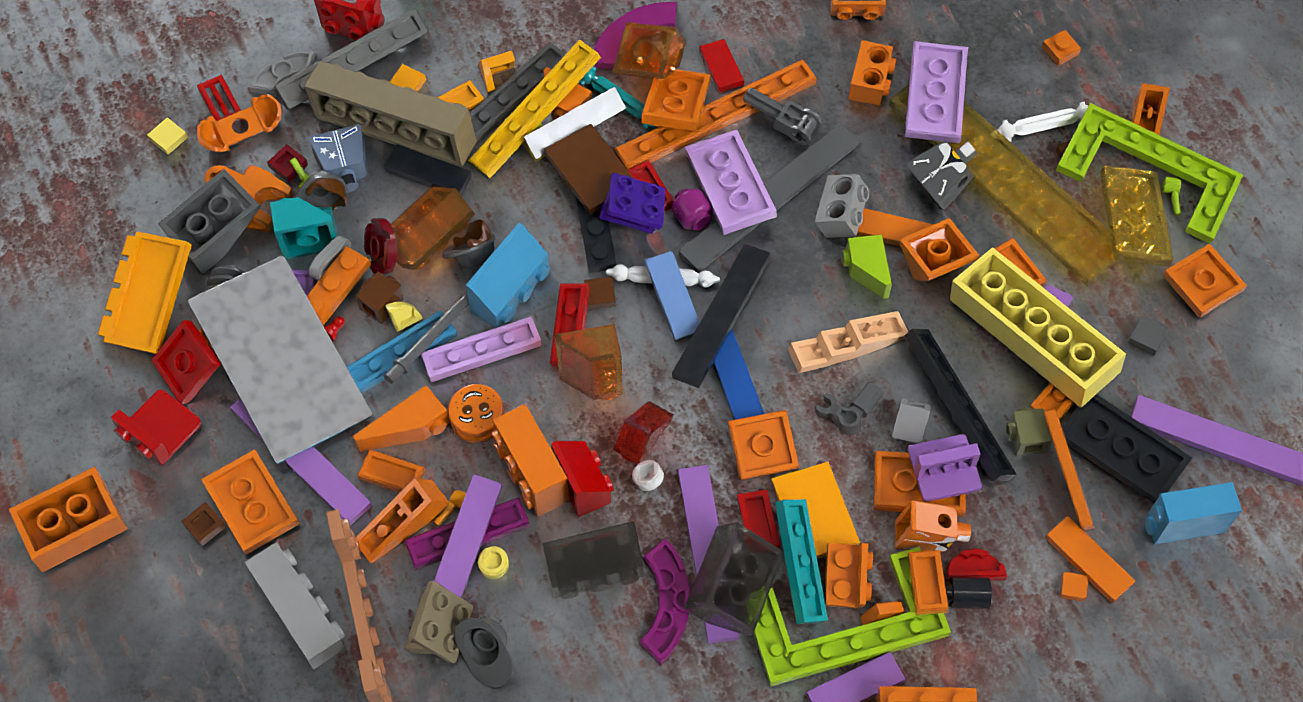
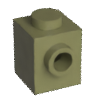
[1006,407,1051,456]

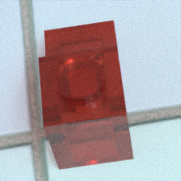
[613,401,674,464]

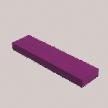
[404,497,530,571]

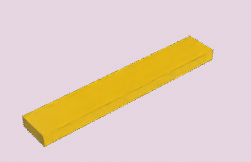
[469,39,601,178]

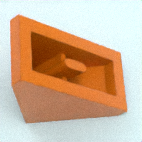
[1131,83,1170,135]

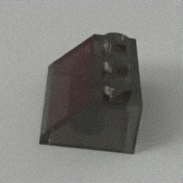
[542,521,644,599]
[684,522,784,636]

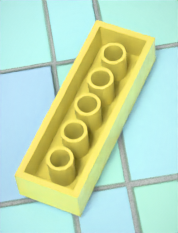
[950,247,1126,407]

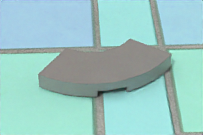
[249,51,317,96]

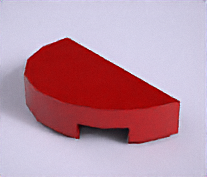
[944,548,1008,582]

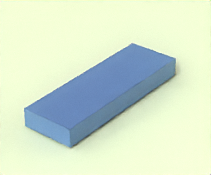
[644,251,700,341]

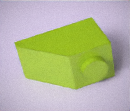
[842,234,892,299]

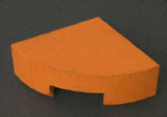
[860,601,905,625]

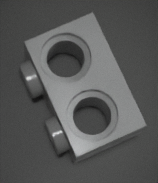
[815,174,869,238]

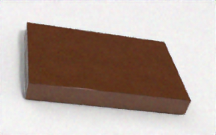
[544,124,633,214]

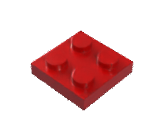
[151,320,221,404]

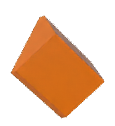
[900,218,979,281]

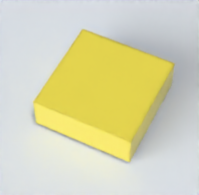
[147,118,188,155]

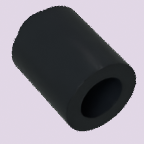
[945,577,992,609]

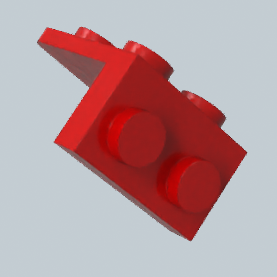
[314,0,385,41]
[110,389,201,466]

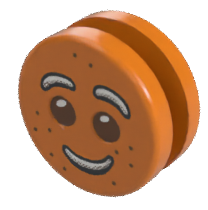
[448,384,505,443]

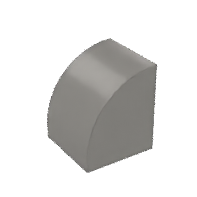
[892,398,931,444]

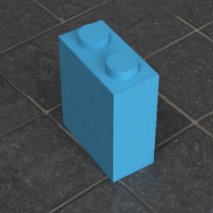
[1145,482,1242,544]

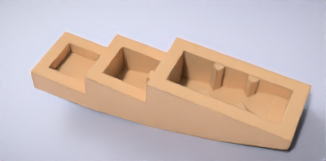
[787,311,908,373]

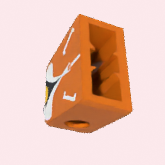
[895,500,971,552]

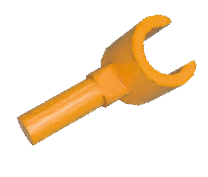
[434,490,466,526]

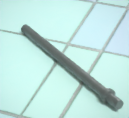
[384,291,469,384]

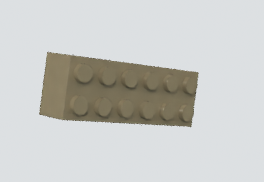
[305,61,477,167]

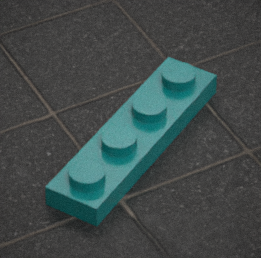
[775,499,828,625]

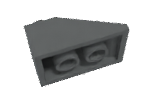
[158,169,260,274]

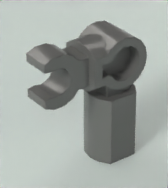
[815,382,884,435]

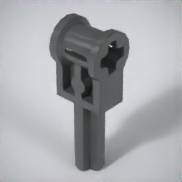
[743,88,822,145]

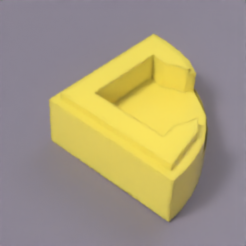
[385,302,423,332]

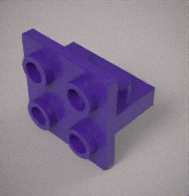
[599,173,665,234]

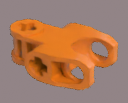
[204,165,294,232]

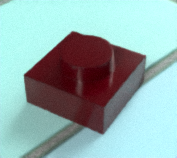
[267,144,308,183]

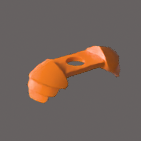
[197,94,282,152]

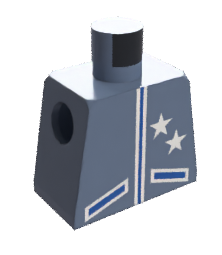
[309,124,367,193]

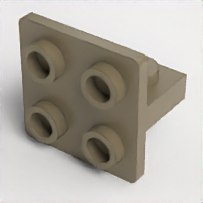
[404,581,473,663]

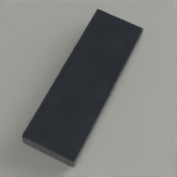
[384,144,472,198]

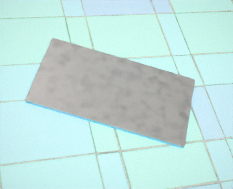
[188,256,372,464]

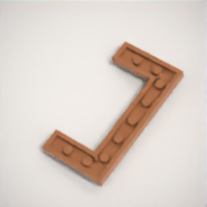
[326,509,393,702]

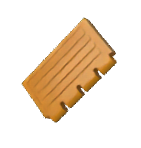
[97,231,192,354]

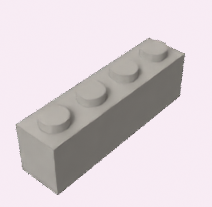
[244,542,345,670]

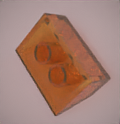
[391,187,475,270]
[555,324,623,401]

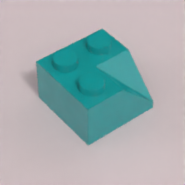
[270,197,338,260]

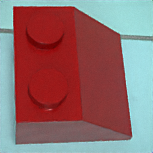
[551,441,614,518]

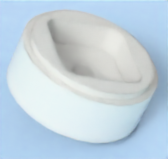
[632,460,664,491]

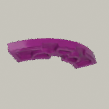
[594,2,677,70]
[639,537,690,666]

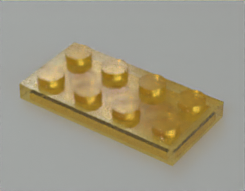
[1100,165,1174,267]

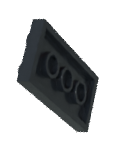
[1062,394,1193,503]

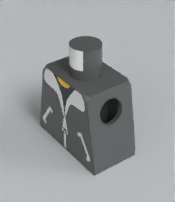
[906,141,978,210]

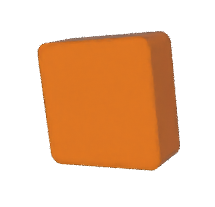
[1060,572,1088,602]

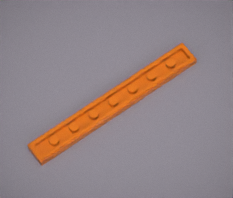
[614,59,817,169]

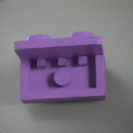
[908,434,982,502]

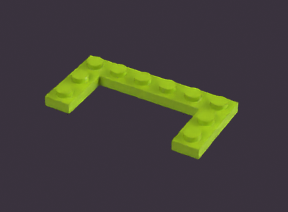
[1056,103,1243,244]
[742,547,951,687]

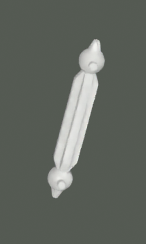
[993,101,1088,142]
[606,264,720,287]

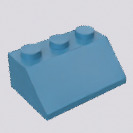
[466,223,550,328]

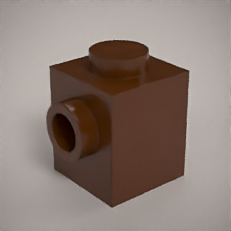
[356,272,404,324]

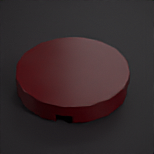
[364,218,397,275]

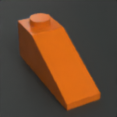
[353,385,450,452]
[355,478,450,563]

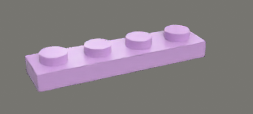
[421,316,542,382]

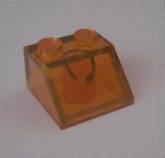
[613,22,686,80]

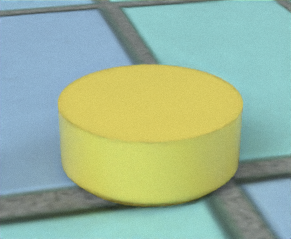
[478,546,509,579]

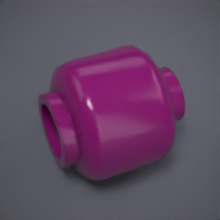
[671,188,713,231]

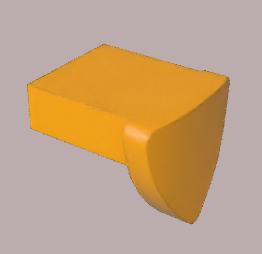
[478,51,515,92]

